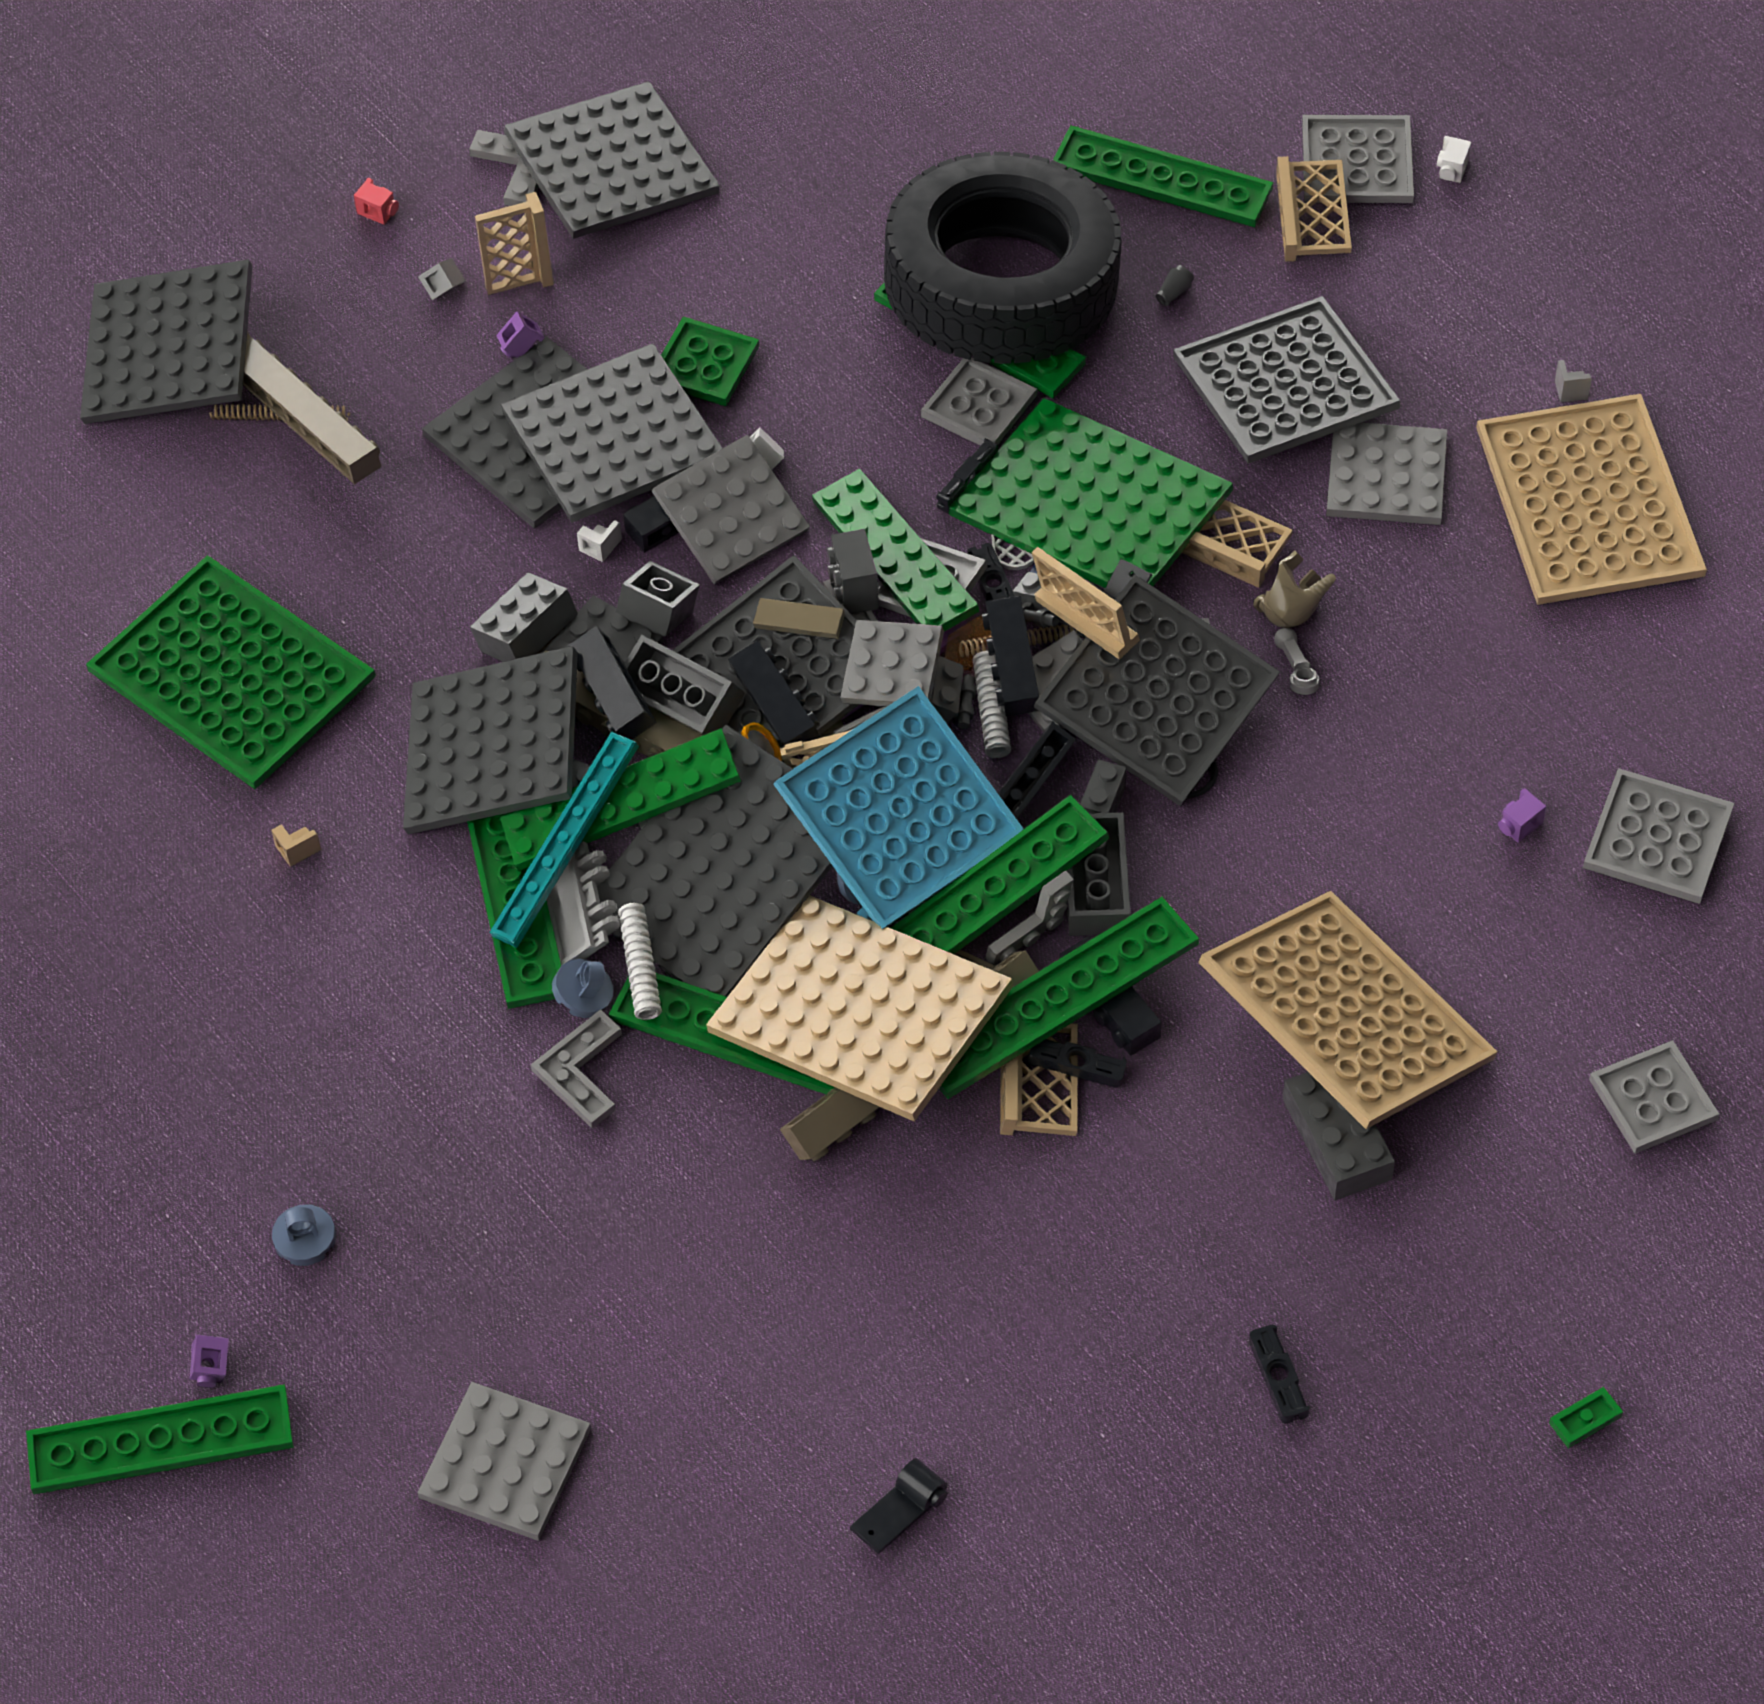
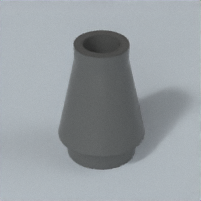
[1155,265,1194,306]

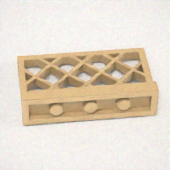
[1276,156,1352,262]
[475,192,554,295]
[1182,500,1292,588]
[1032,547,1140,660]
[1000,1024,1077,1136]

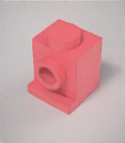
[354,178,399,225]

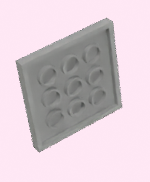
[1302,115,1414,203]
[1326,423,1447,525]
[652,434,810,585]
[1583,768,1734,904]
[417,1382,591,1541]

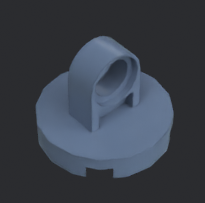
[552,959,613,1018]
[272,1205,336,1266]

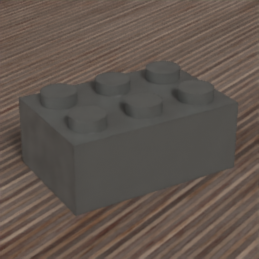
[470,572,578,662]

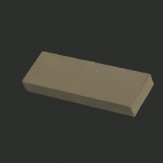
[753,598,845,639]

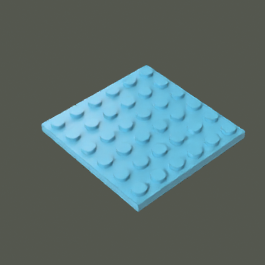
[773,686,1024,929]

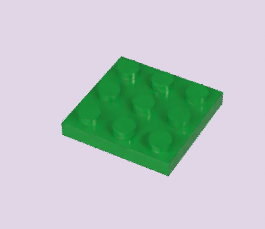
[661,316,760,406]

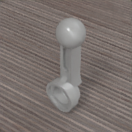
[1274,628,1319,695]

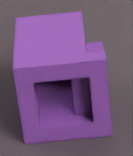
[496,311,545,358]
[1498,788,1546,843]
[190,1335,229,1387]

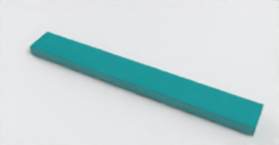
[489,732,639,948]

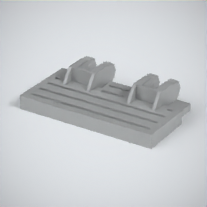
[546,842,621,966]

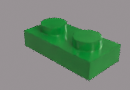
[1549,1387,1623,1449]

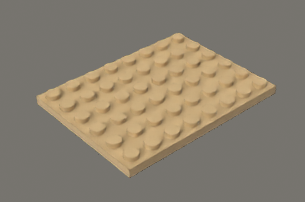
[1476,394,1707,605]
[1199,891,1498,1129]
[706,896,1014,1122]

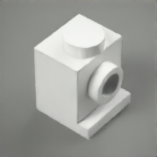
[1437,136,1471,183]

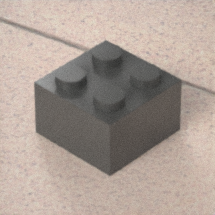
[827,529,879,614]
[616,561,700,637]

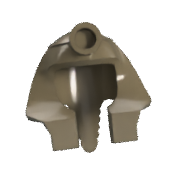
[1253,550,1336,628]

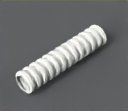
[972,651,1011,758]
[618,903,662,1020]

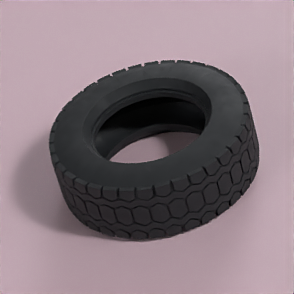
[884,151,1122,364]

